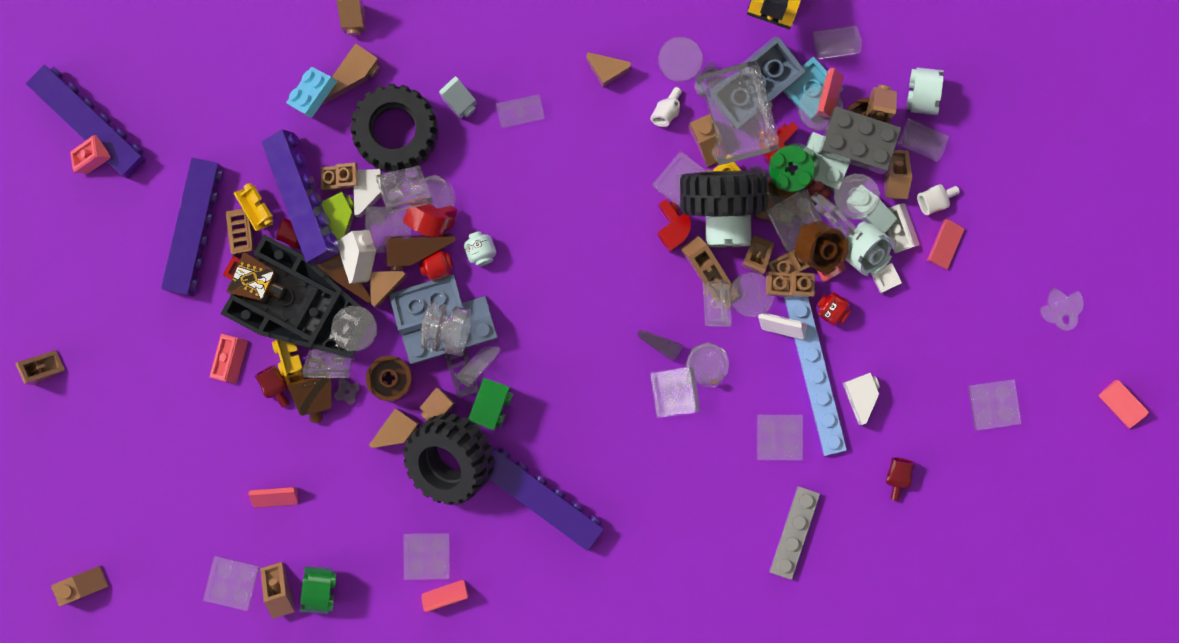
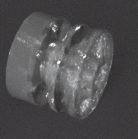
[421,302,471,357]

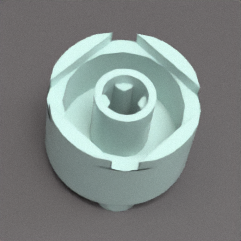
[906,67,944,115]
[706,215,751,248]
[845,221,895,276]

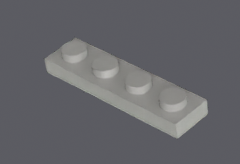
[769,486,820,580]

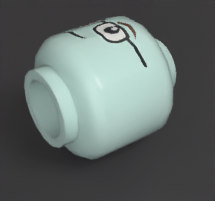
[464,231,496,266]

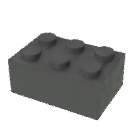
[818,107,901,175]

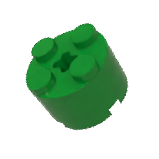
[769,144,819,192]
[300,566,336,614]

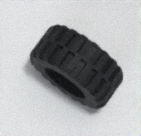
[350,84,438,173]
[680,171,768,217]
[403,413,495,505]

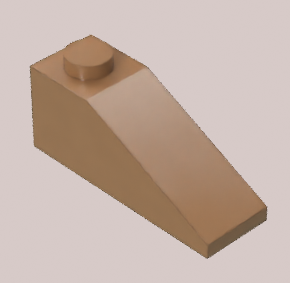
[322,43,380,104]
[680,236,739,308]

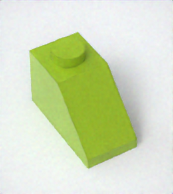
[322,192,354,241]

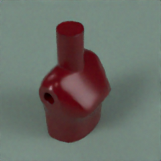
[806,181,832,205]
[275,218,301,249]
[254,364,289,408]
[886,457,915,501]

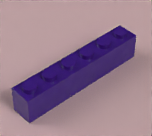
[26,64,146,179]
[261,129,340,264]
[161,157,224,296]
[489,447,603,551]

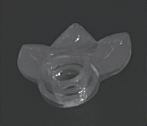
[1040,288,1084,331]

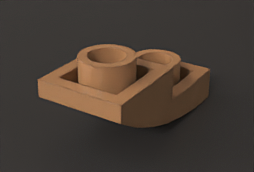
[321,163,358,191]
[767,249,810,274]
[765,272,815,297]

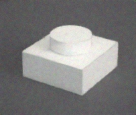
[871,263,902,293]

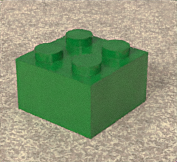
[469,378,513,430]

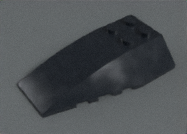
[220,234,373,358]

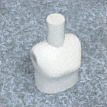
[650,87,682,127]
[917,184,960,215]

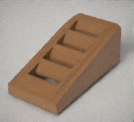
[226,209,255,256]

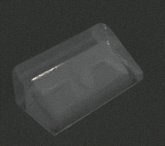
[813,25,862,59]
[496,94,545,128]
[898,119,949,161]
[703,279,732,327]
[456,347,500,387]

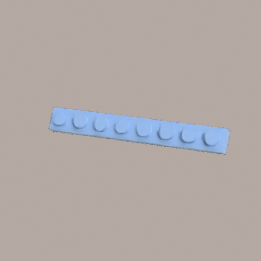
[784,297,847,456]

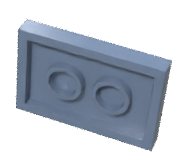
[389,274,465,335]

